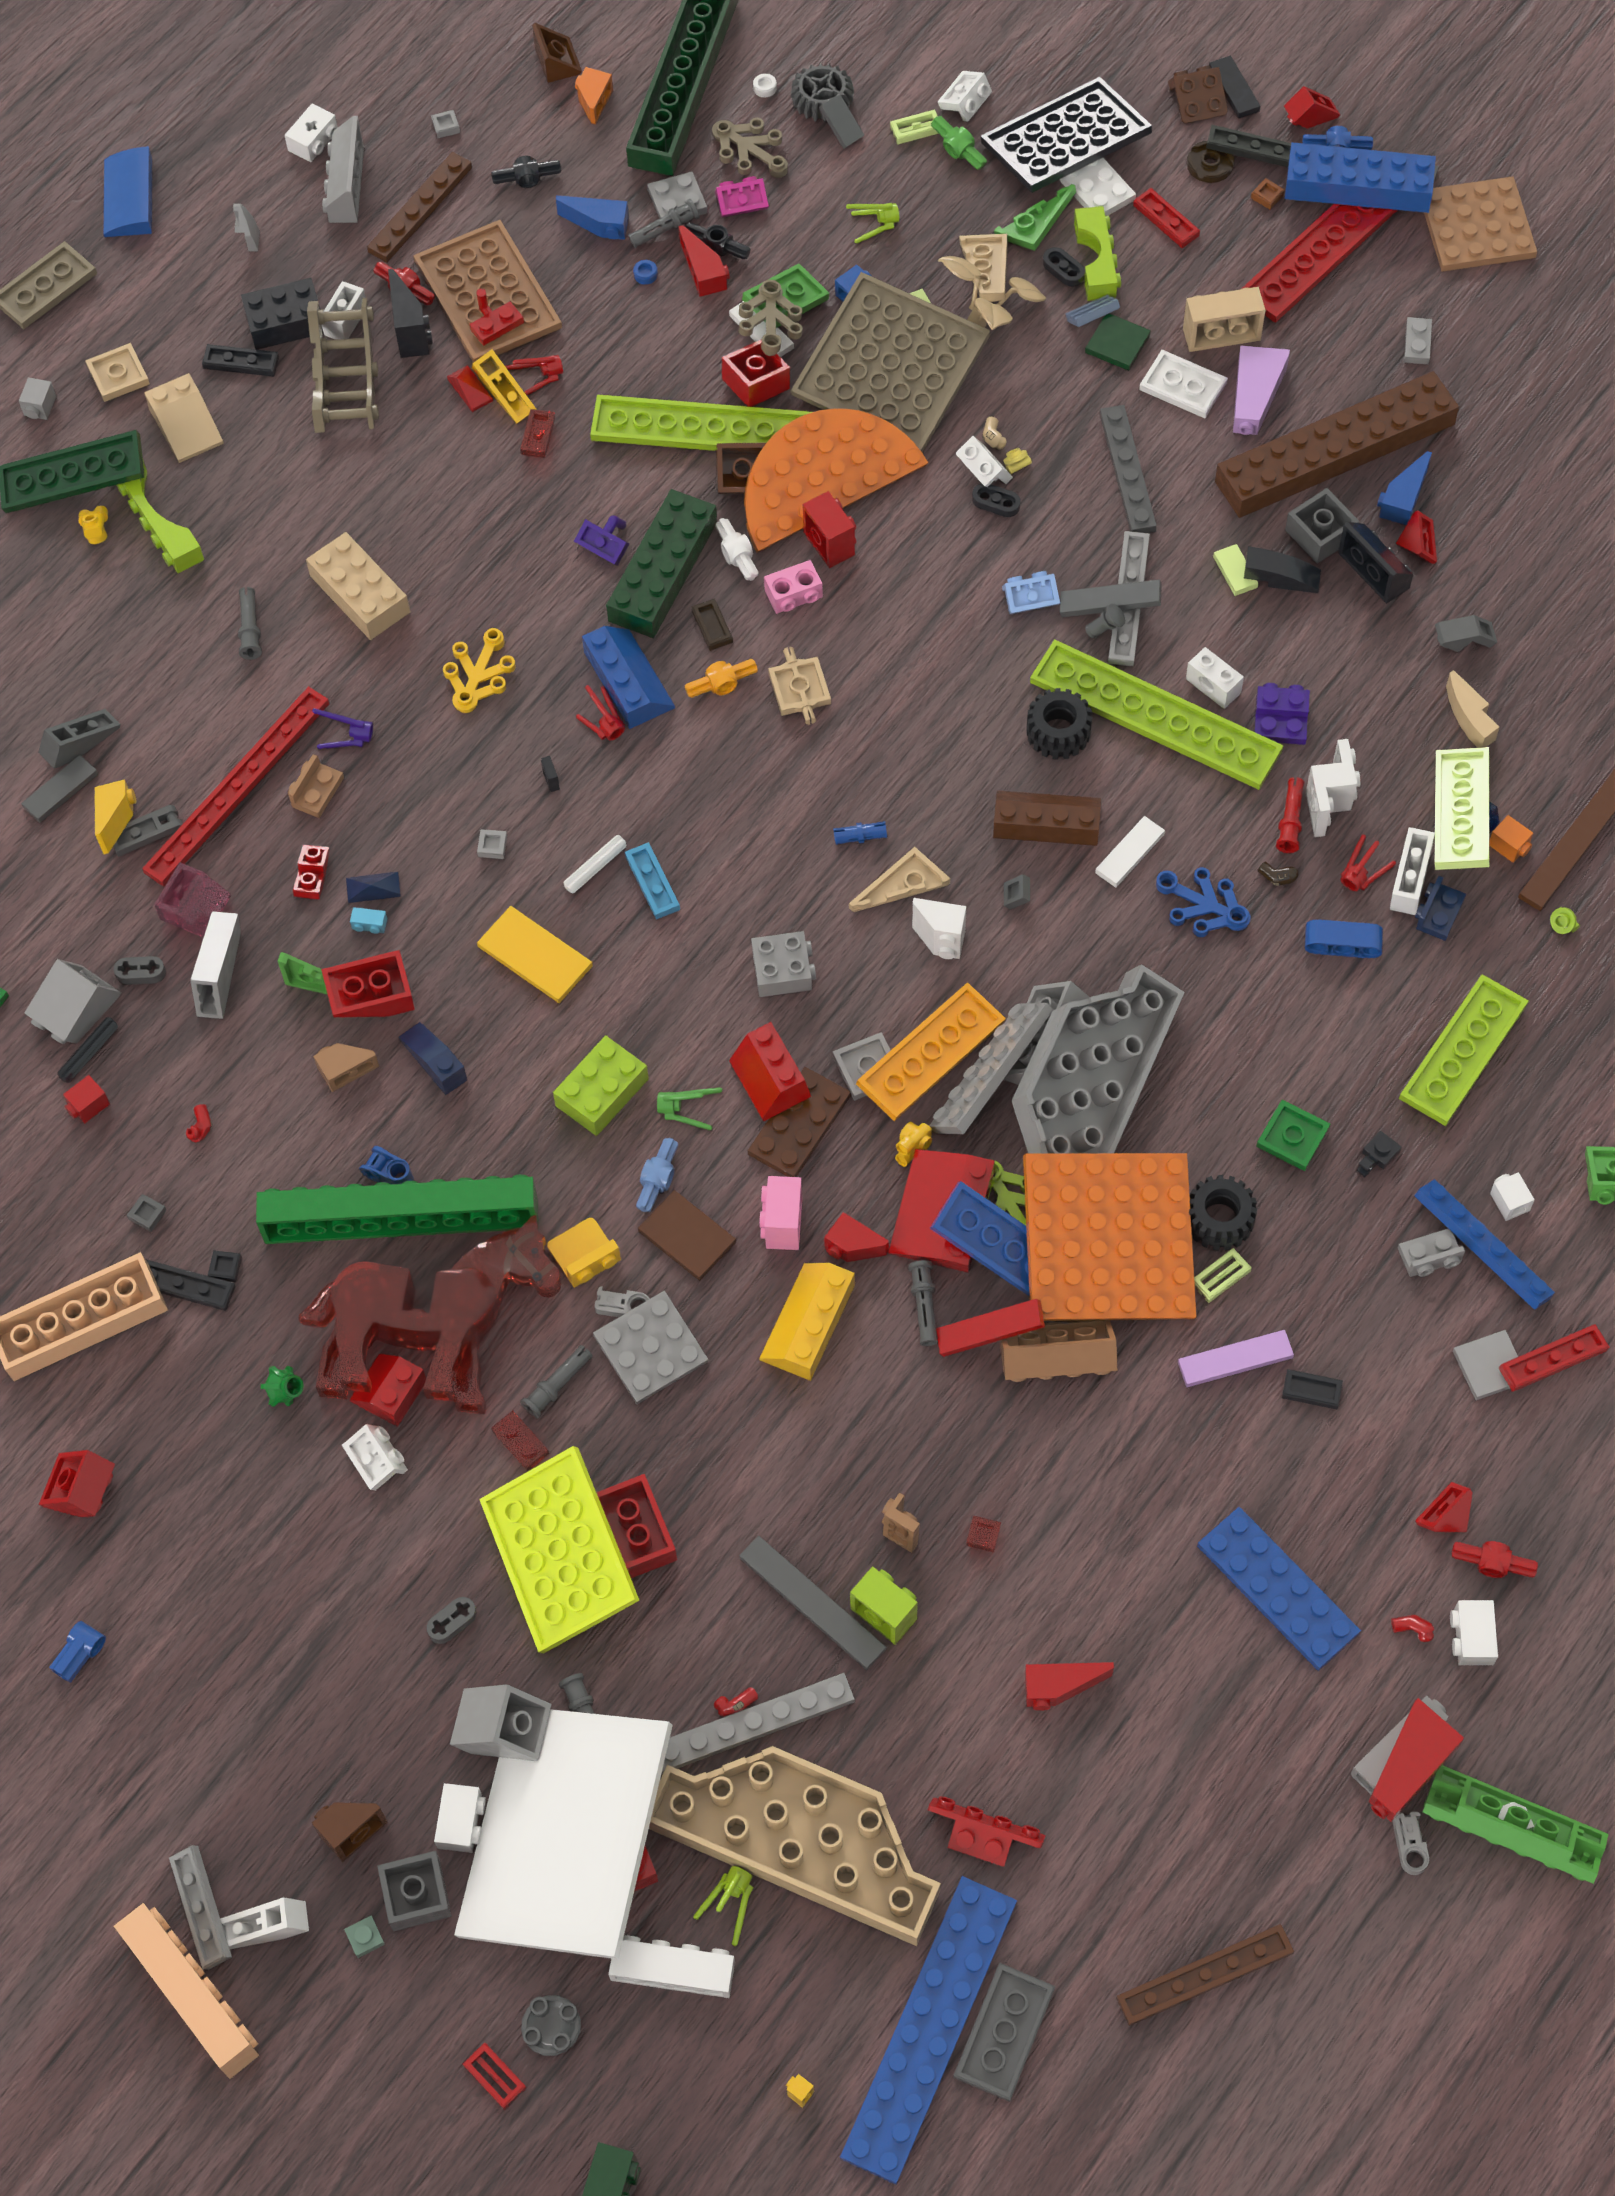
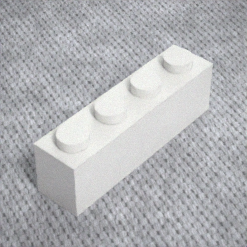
[609,1935,735,1998]

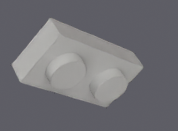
[1404,317,1432,365]

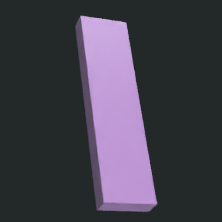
[1178,1330,1294,1388]

